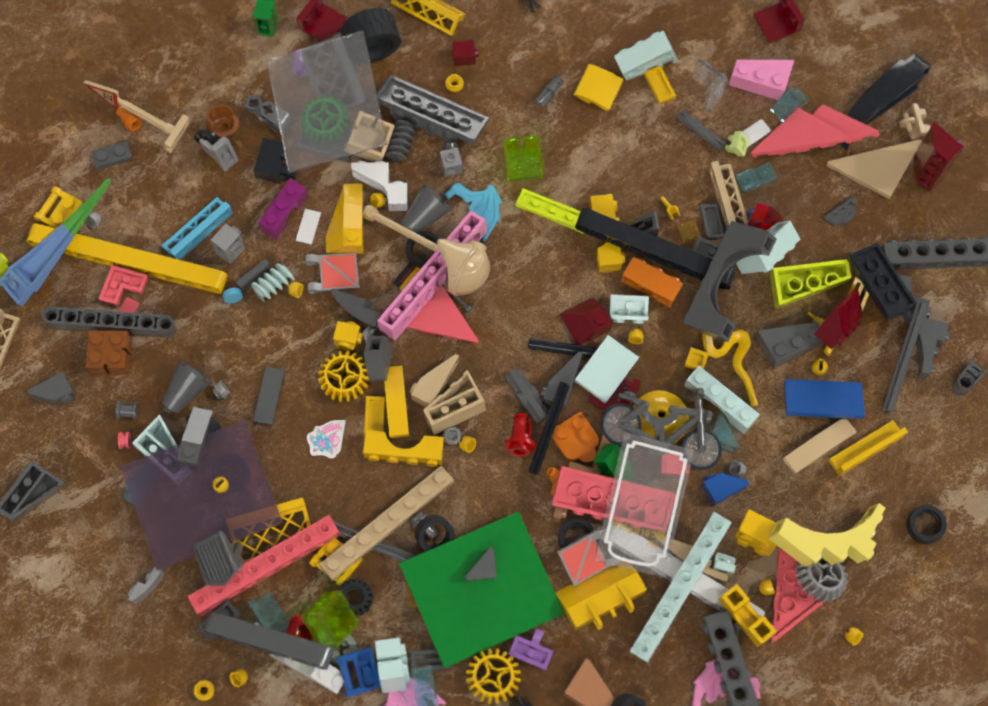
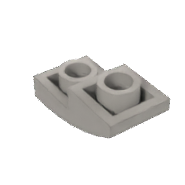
[128,567,165,605]

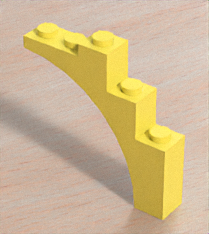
[768,503,885,567]

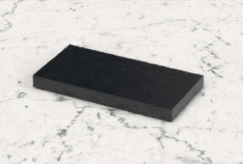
[846,242,916,321]

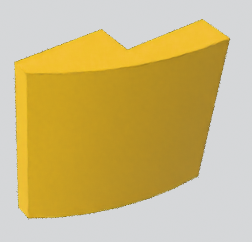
[574,64,624,111]

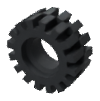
[336,578,373,617]

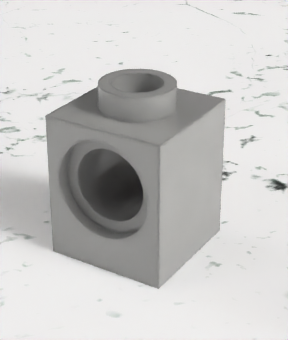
[440,147,462,177]

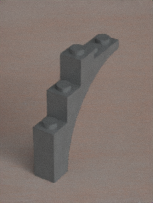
[862,274,950,380]

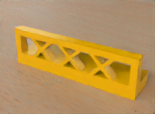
[390,0,466,36]
[828,420,908,476]

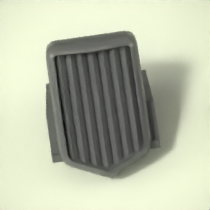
[193,531,244,587]

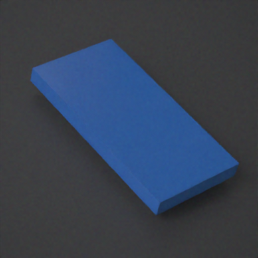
[784,379,865,419]

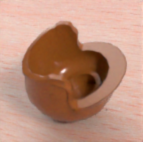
[206,105,239,138]

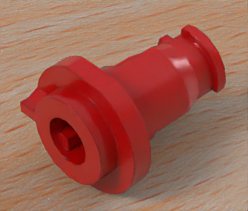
[504,413,536,457]

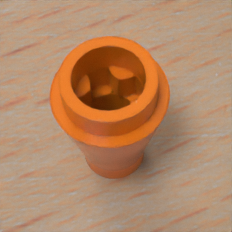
[116,106,142,131]

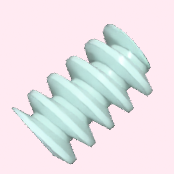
[252,263,295,303]

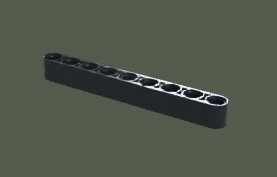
[575,208,736,289]

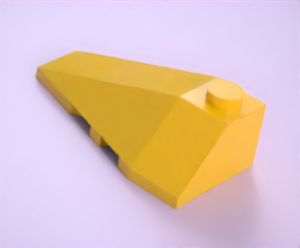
[326,183,364,255]

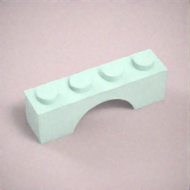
[684,366,760,435]

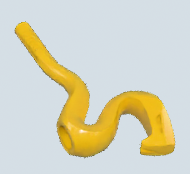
[702,329,759,407]

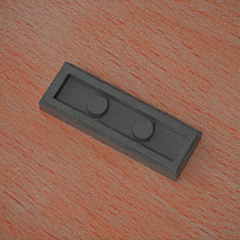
[253,367,285,426]

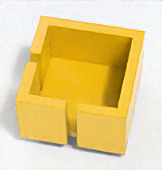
[733,509,777,556]

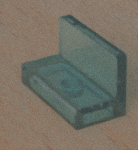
[248,592,289,632]

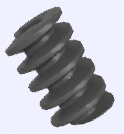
[384,120,416,162]

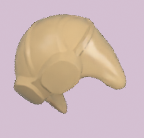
[437,239,490,296]

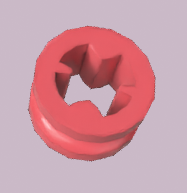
[118,432,131,449]

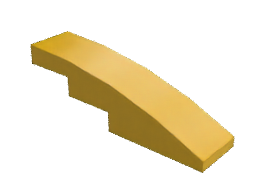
[384,366,409,438]

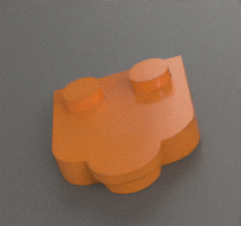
[552,411,599,463]

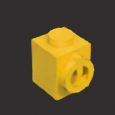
[333,321,363,351]

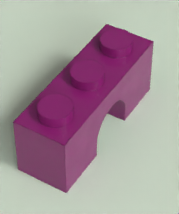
[258,178,308,240]

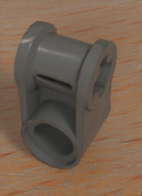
[256,101,293,134]
[952,359,988,396]

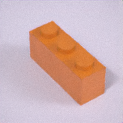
[621,257,683,308]

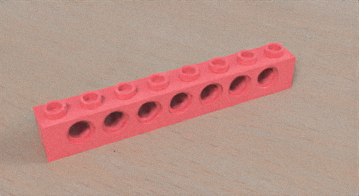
[187,515,341,616]

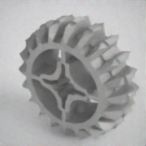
[795,557,849,602]

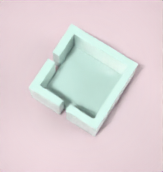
[375,637,410,693]

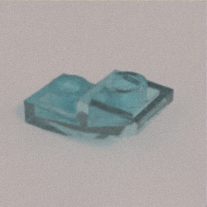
[736,162,778,192]

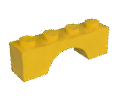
[589,194,625,272]
[363,430,444,467]

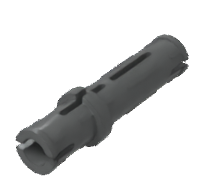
[676,110,726,152]

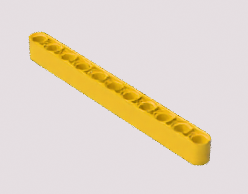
[26,223,228,294]

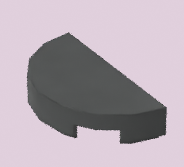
[823,197,856,226]

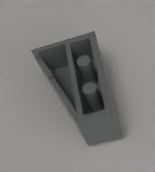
[754,322,824,370]

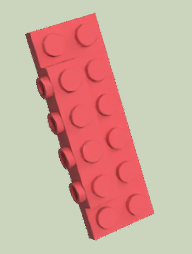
[551,466,676,532]

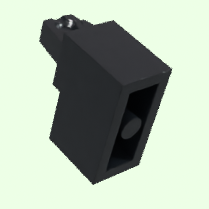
[253,138,297,184]

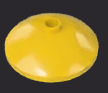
[631,390,689,446]

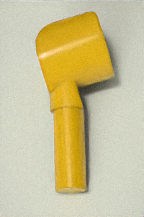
[660,196,680,220]

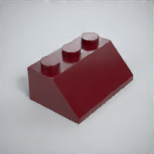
[814,289,863,349]

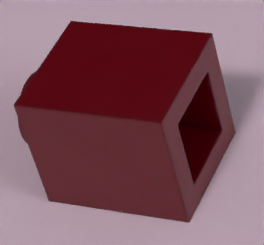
[452,40,479,66]

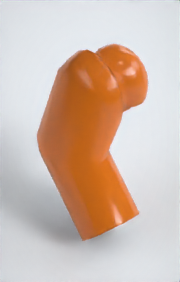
[546,467,559,495]

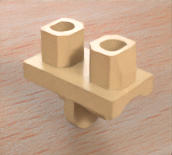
[899,103,930,141]

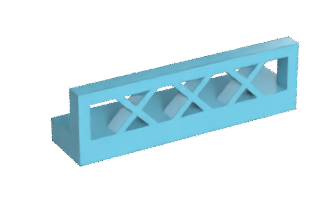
[162,197,233,260]

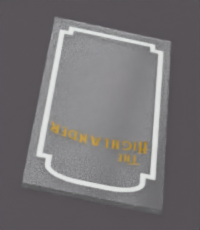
[595,432,694,578]

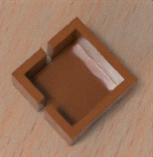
[86,331,132,375]

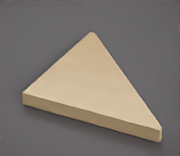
[826,140,922,199]

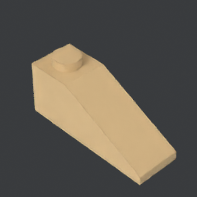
[410,354,459,407]

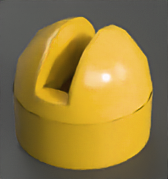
[370,193,386,208]
[288,282,304,298]
[628,328,644,344]
[811,359,828,375]
[459,436,476,453]
[212,476,229,493]
[759,578,775,596]
[845,627,863,645]
[230,669,248,687]

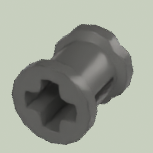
[116,402,139,420]

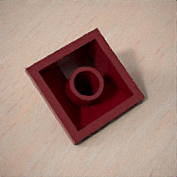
[560,298,613,345]

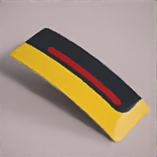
[393,263,421,291]

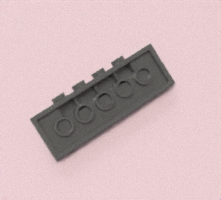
[374,75,489,145]

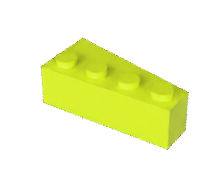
[769,259,851,310]

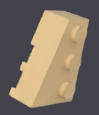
[423,370,486,435]

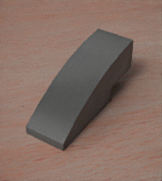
[331,289,383,328]

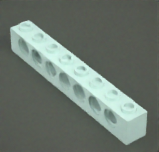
[630,512,732,662]

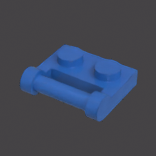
[335,647,381,697]

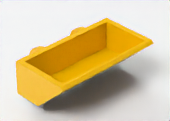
[555,556,647,631]

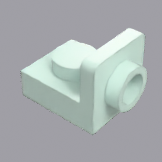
[712,553,736,577]

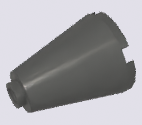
[401,184,452,233]
[161,359,212,414]

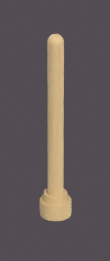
[362,205,439,252]

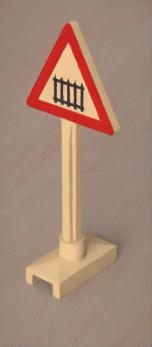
[84,80,190,153]

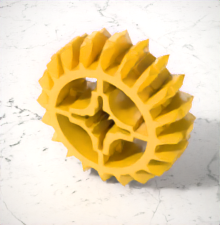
[318,350,370,402]
[466,649,521,704]

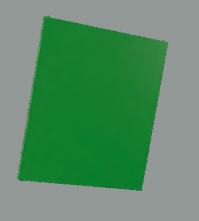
[399,512,564,668]

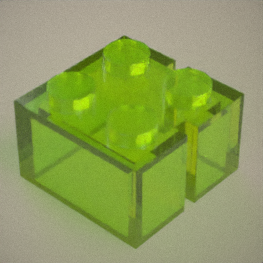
[502,135,545,182]
[301,591,360,649]

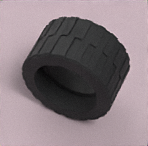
[341,8,402,63]

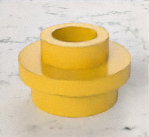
[445,74,464,92]
[194,680,214,701]

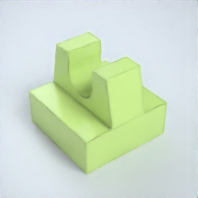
[725,131,749,157]

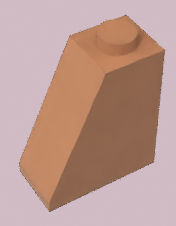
[564,658,615,706]

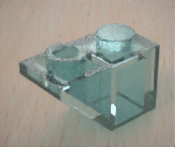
[411,665,439,706]

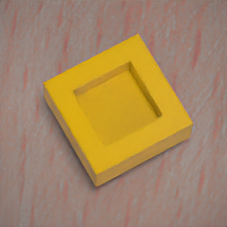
[684,347,709,370]

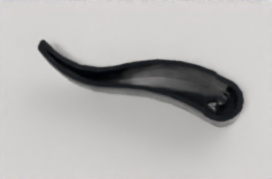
[840,53,932,151]

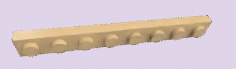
[320,466,454,581]

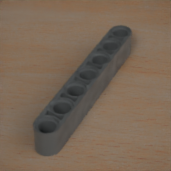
[42,306,177,338]
[203,612,335,670]

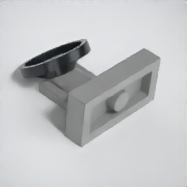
[194,130,239,172]

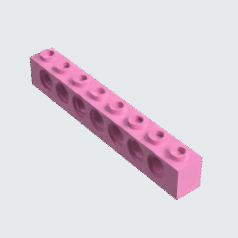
[377,211,488,341]

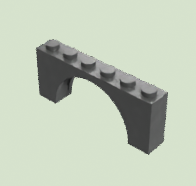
[683,221,777,342]

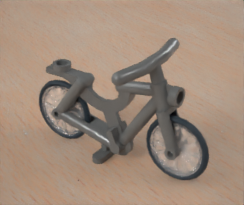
[600,388,722,470]

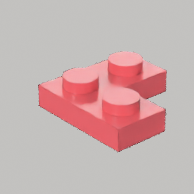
[99,265,149,307]

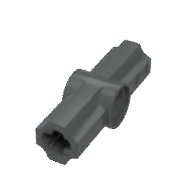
[505,368,549,425]

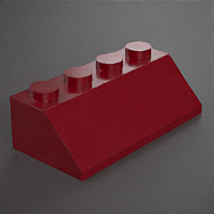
[914,122,963,192]

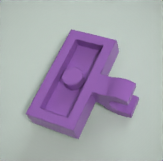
[508,628,554,670]

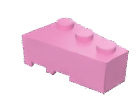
[729,60,794,101]

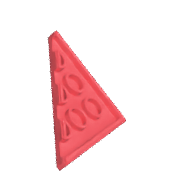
[779,104,880,156]
[750,108,852,158]
[406,286,479,344]
[770,546,824,644]

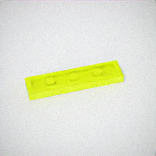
[515,188,584,234]

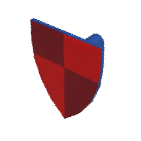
[746,202,784,230]

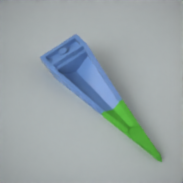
[0,179,112,306]

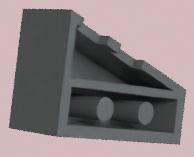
[0,460,66,523]

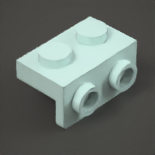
[609,294,649,324]

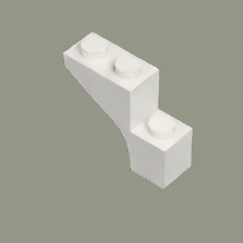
[351,161,408,211]
[269,654,344,694]

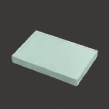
[574,335,639,404]

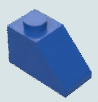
[701,473,750,507]

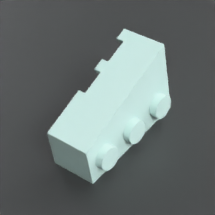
[614,31,679,80]
[736,221,800,274]
[132,414,192,486]

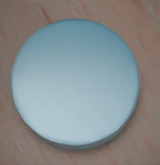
[223,288,243,304]

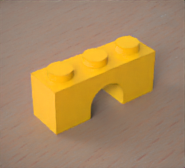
[718,584,777,647]

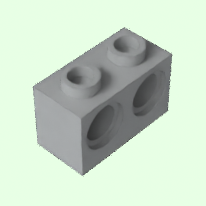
[211,223,245,264]

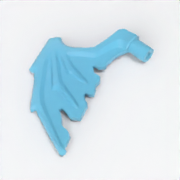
[444,183,502,242]

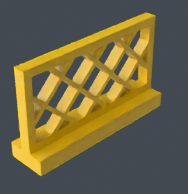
[226,497,311,563]

